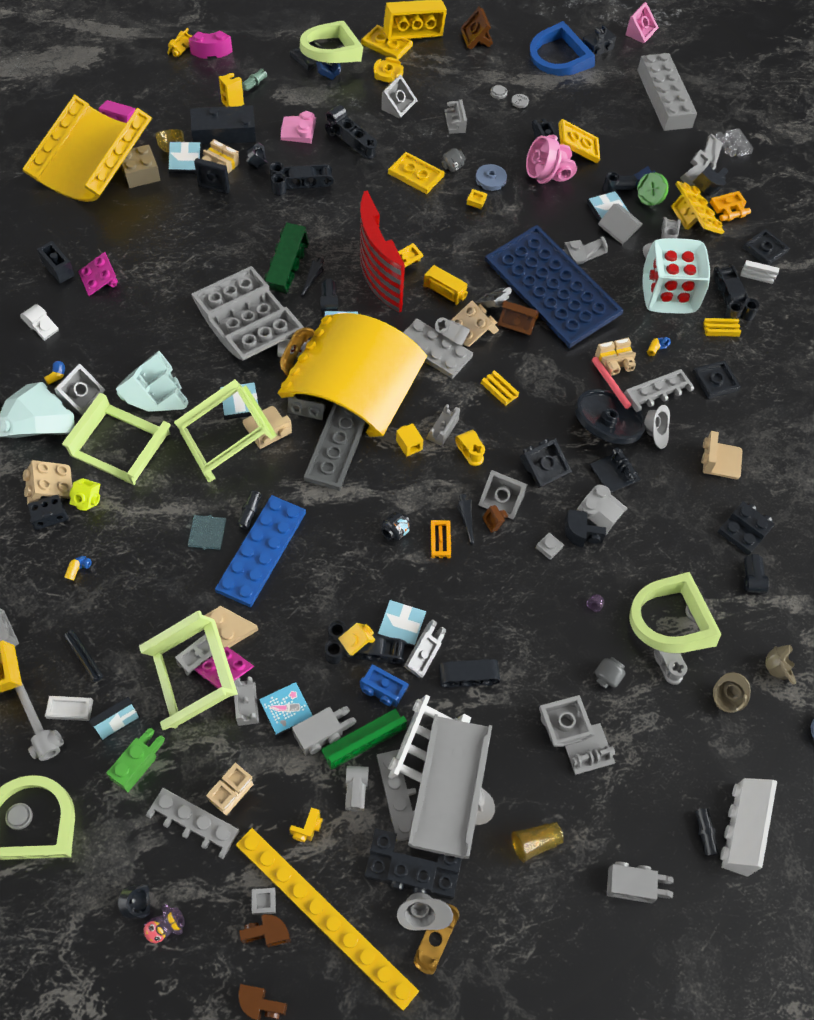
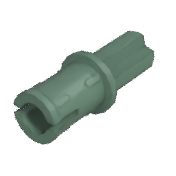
[242,69,267,91]

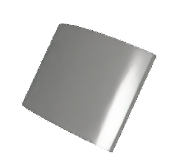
[191,266,304,361]

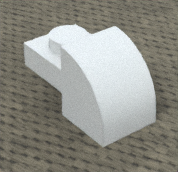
[20,304,58,341]

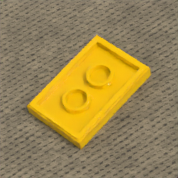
[361,25,413,60]
[559,119,600,163]
[388,152,445,194]

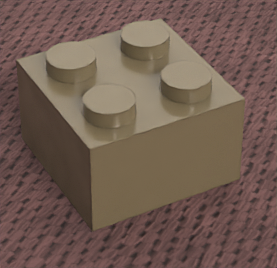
[121,144,160,188]

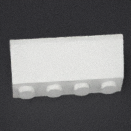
[720,778,777,877]

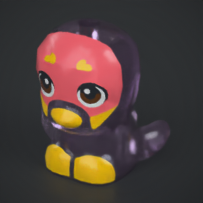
[144,904,185,944]

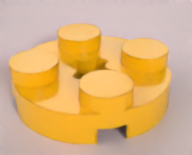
[374,57,403,83]

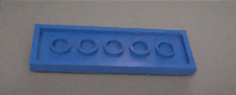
[215,495,306,608]

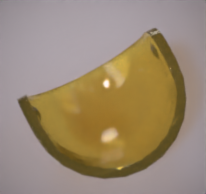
[155,129,184,153]

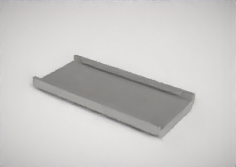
[408,714,492,859]

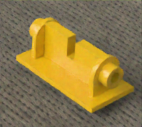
[167,28,192,57]

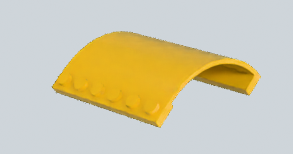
[23,94,152,202]
[278,313,427,437]

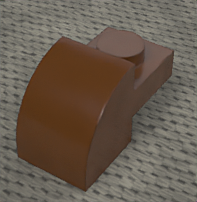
[239,914,291,947]
[239,984,287,1020]

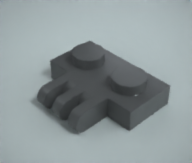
[475,287,512,309]

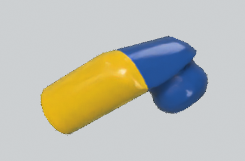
[647,337,671,356]
[44,361,65,385]
[64,556,91,580]

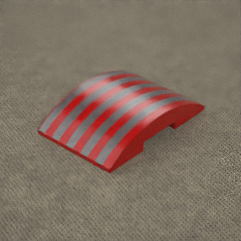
[360,190,405,312]

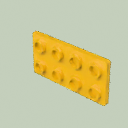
[671,181,724,234]

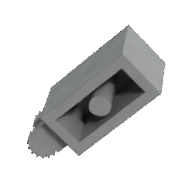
[292,706,356,755]
[607,862,673,903]

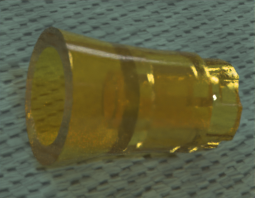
[512,822,564,862]

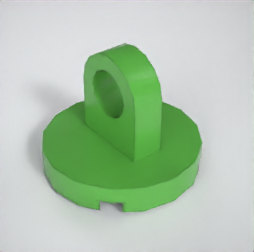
[637,173,668,205]

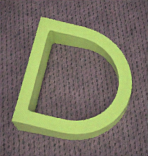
[300,21,363,63]
[629,572,721,653]
[0,775,75,860]

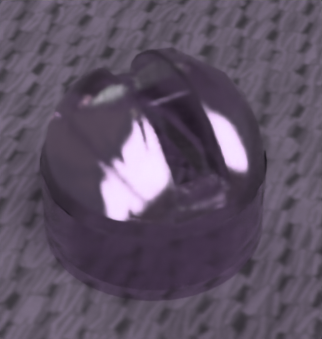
[586,594,604,612]

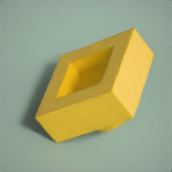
[466,189,487,209]

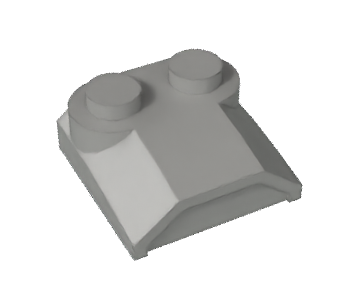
[577,485,628,535]
[539,695,595,747]

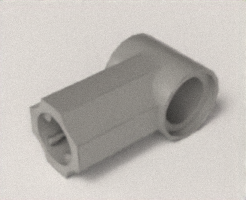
[345,766,369,812]

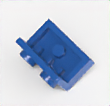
[360,664,409,707]

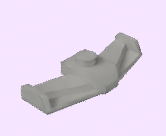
[680,134,723,186]
[562,236,608,265]

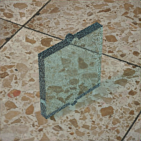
[188,515,226,550]

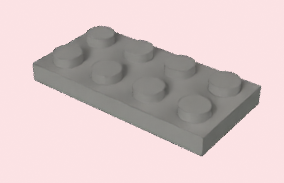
[403,319,473,379]

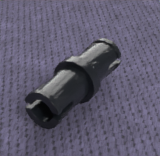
[237,490,262,530]
[695,808,720,856]

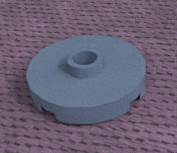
[475,164,507,191]

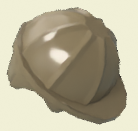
[766,645,796,685]
[713,672,751,713]

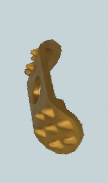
[280,328,314,376]
[414,904,460,975]

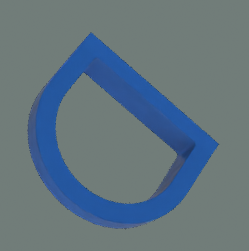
[530,21,595,76]

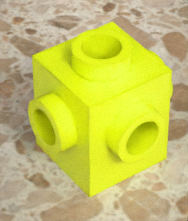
[69,478,100,510]

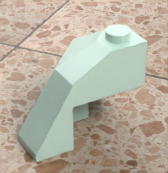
[116,351,188,412]
[0,382,75,438]

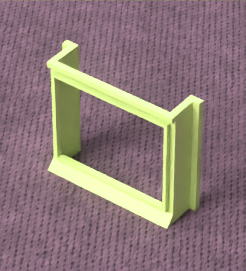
[174,380,277,483]
[62,393,171,485]
[139,611,238,730]

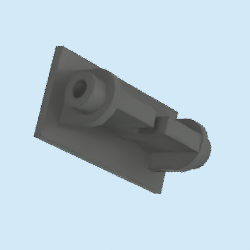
[287,396,326,420]

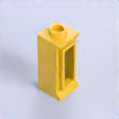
[423,265,468,305]

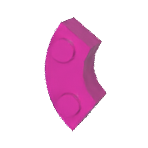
[189,30,233,59]

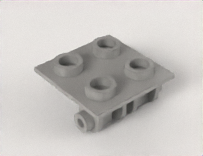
[565,723,615,775]

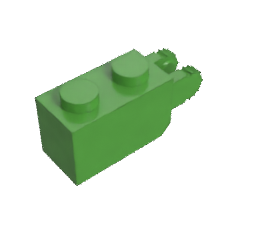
[106,728,165,793]

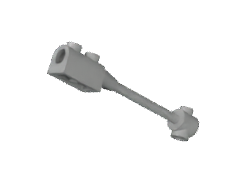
[0,608,64,761]

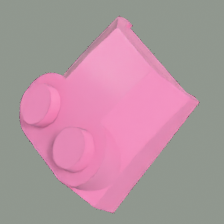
[281,111,316,143]

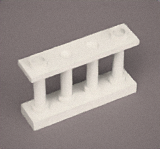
[388,695,471,783]

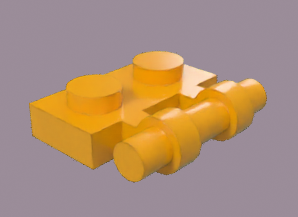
[710,191,751,222]

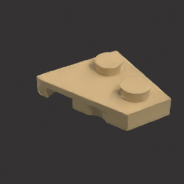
[204,606,258,648]

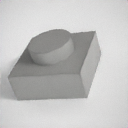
[536,533,564,560]
[252,888,276,915]

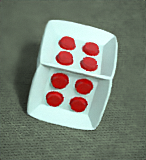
[643,238,710,314]

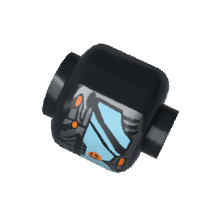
[381,512,410,541]

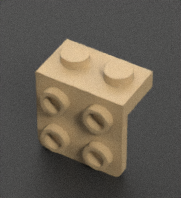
[452,300,499,347]
[243,406,292,449]
[702,431,742,479]
[23,460,72,505]

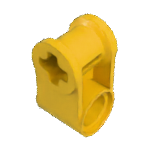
[455,430,485,466]

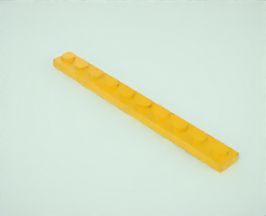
[236,828,419,1011]

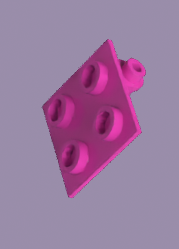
[78,252,118,296]
[195,647,254,688]

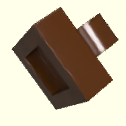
[482,505,508,532]

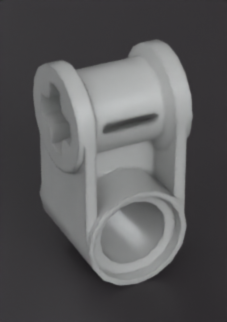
[661,217,681,239]
[435,317,470,345]
[654,649,687,685]

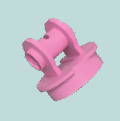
[526,135,577,184]

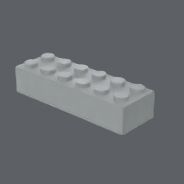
[637,53,697,131]

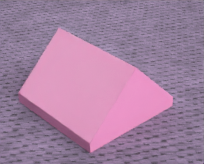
[626,2,659,43]

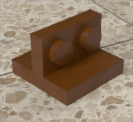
[460,7,493,50]
[498,300,539,336]

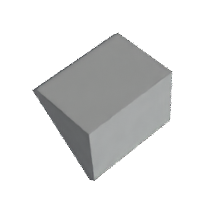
[381,74,418,118]
[598,203,643,245]
[54,363,105,415]
[478,470,527,519]

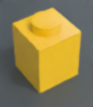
[396,423,424,457]

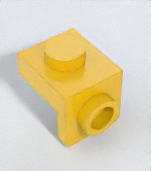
[338,623,375,655]
[289,808,323,842]

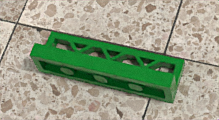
[321,709,407,770]

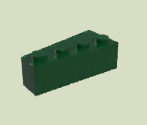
[264,222,310,294]

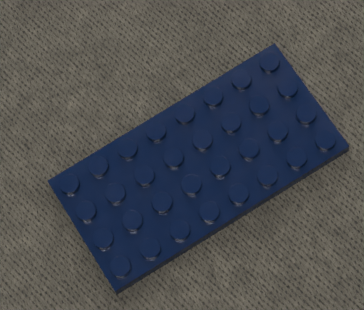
[485,225,623,348]

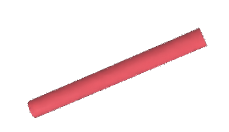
[592,357,631,409]

